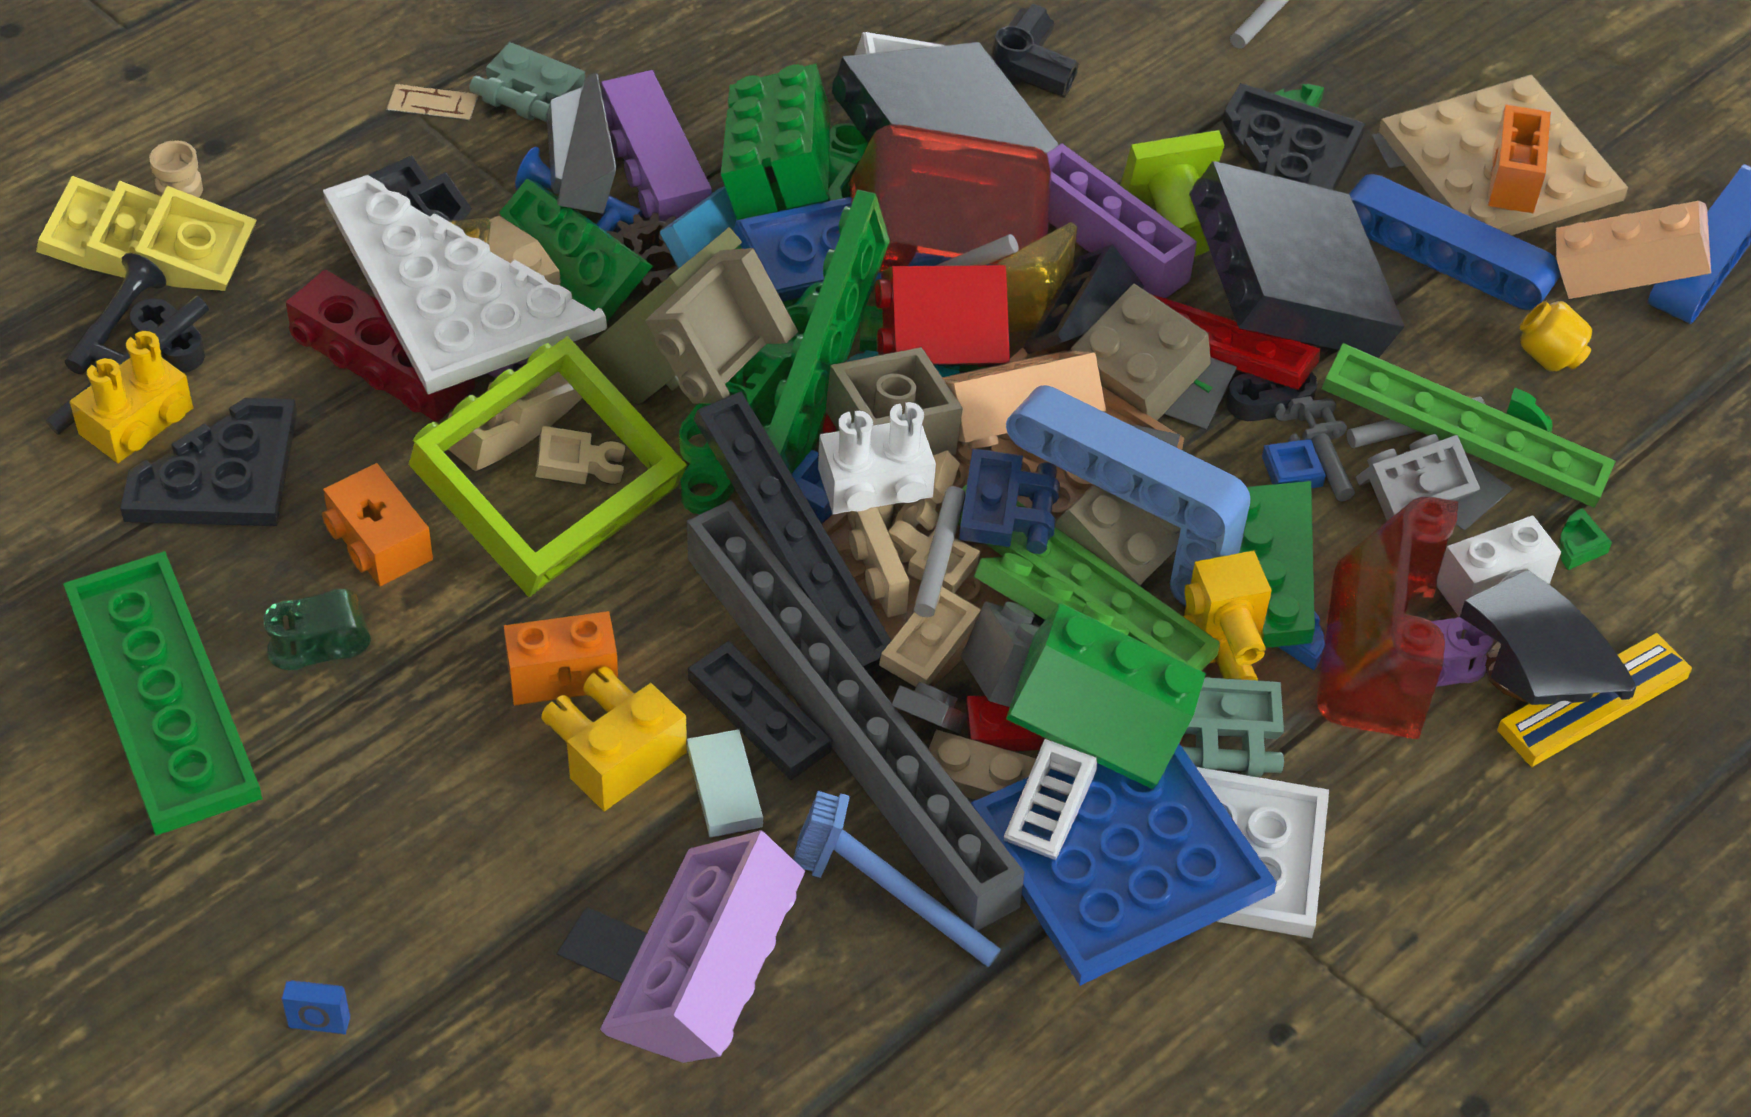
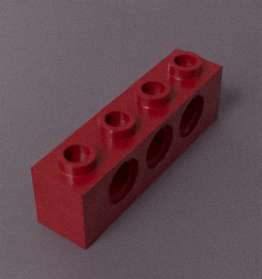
[285,269,475,422]

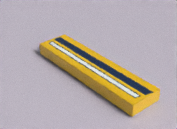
[1497,633,1692,767]

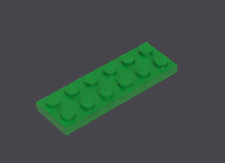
[763,190,890,474]
[63,551,262,836]

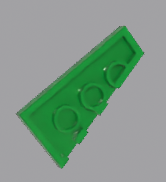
[499,179,653,336]
[1239,481,1315,648]

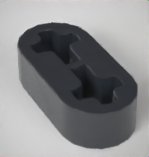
[130,298,205,373]
[1226,372,1318,421]

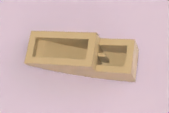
[448,372,582,471]

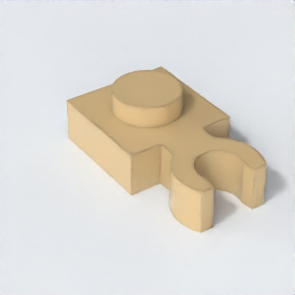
[535,426,625,484]
[895,450,960,531]

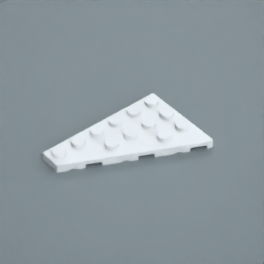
[323,175,607,394]

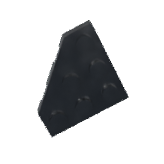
[1223,83,1365,191]
[120,398,297,526]

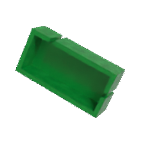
[721,63,831,220]

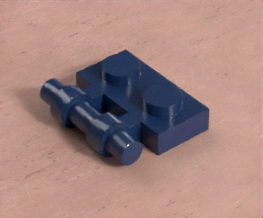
[959,448,1060,554]

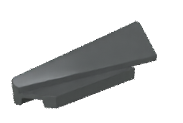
[547,73,616,214]

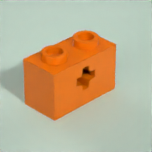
[1488,104,1551,214]
[322,463,433,587]
[504,611,618,705]

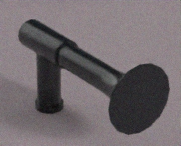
[65,253,166,374]

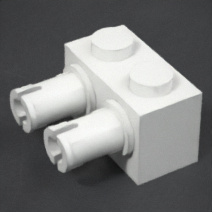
[818,402,936,514]

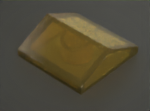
[998,222,1077,333]

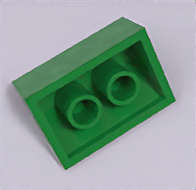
[1006,603,1206,789]

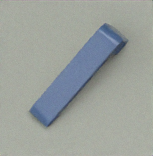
[1006,385,1250,607]

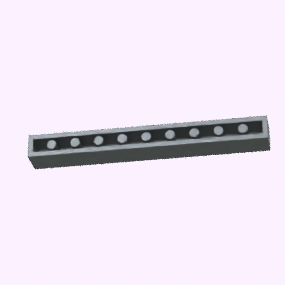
[687,500,1025,931]

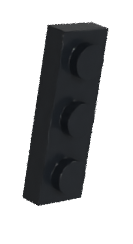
[688,641,832,780]

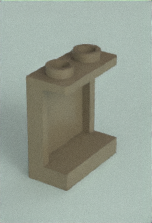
[645,248,798,404]

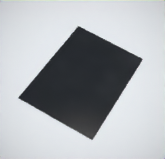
[557,907,647,983]

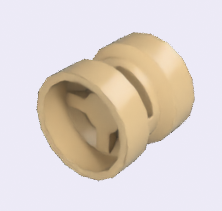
[150,140,203,198]

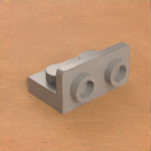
[1355,434,1480,524]

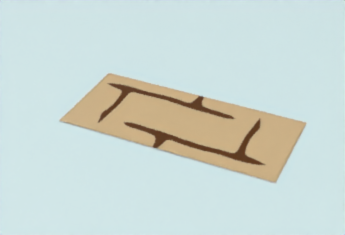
[387,84,478,120]

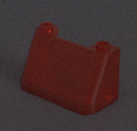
[849,124,1051,296]
[1317,497,1459,740]

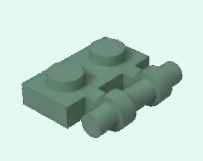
[469,42,585,122]
[1182,677,1284,778]

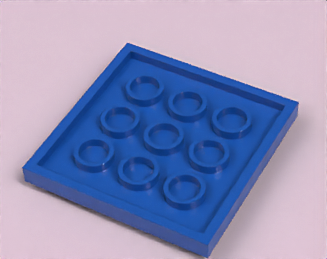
[971,743,1277,986]

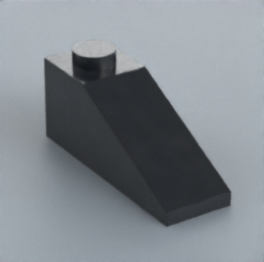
[1023,244,1144,354]

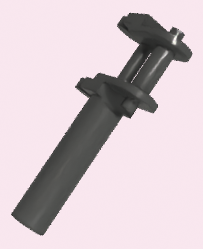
[1274,396,1355,501]

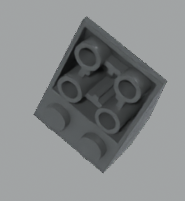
[961,601,1045,707]

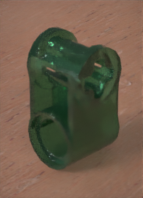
[263,589,371,670]

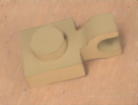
[888,520,980,593]

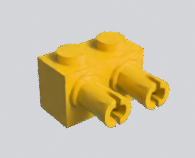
[70,331,193,463]
[1183,551,1272,681]
[541,666,687,812]

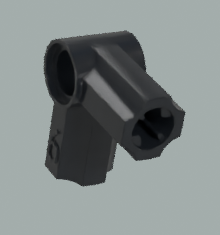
[991,3,1079,98]

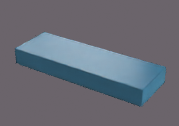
[660,186,737,268]

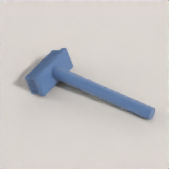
[793,791,1001,967]

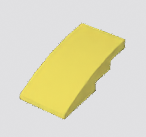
[36,176,257,291]

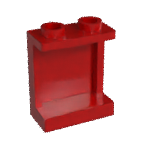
[875,265,1010,367]

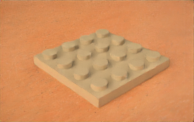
[1379,75,1628,235]

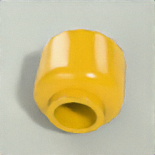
[1519,301,1592,371]

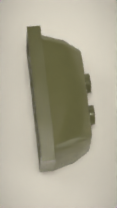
[582,227,742,404]

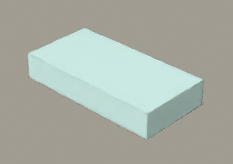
[687,729,763,837]

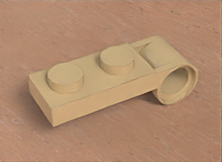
[848,504,909,618]

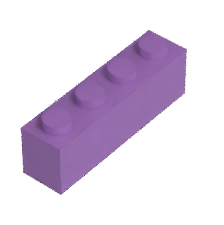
[601,70,712,222]
[1025,144,1197,298]

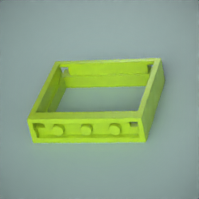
[408,336,687,597]

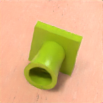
[1120,130,1224,256]

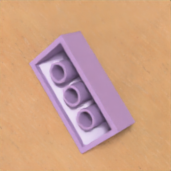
[600,830,805,1063]

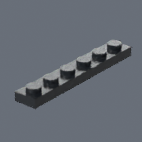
[694,392,892,670]

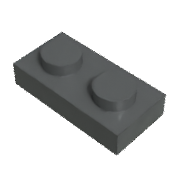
[891,682,968,734]

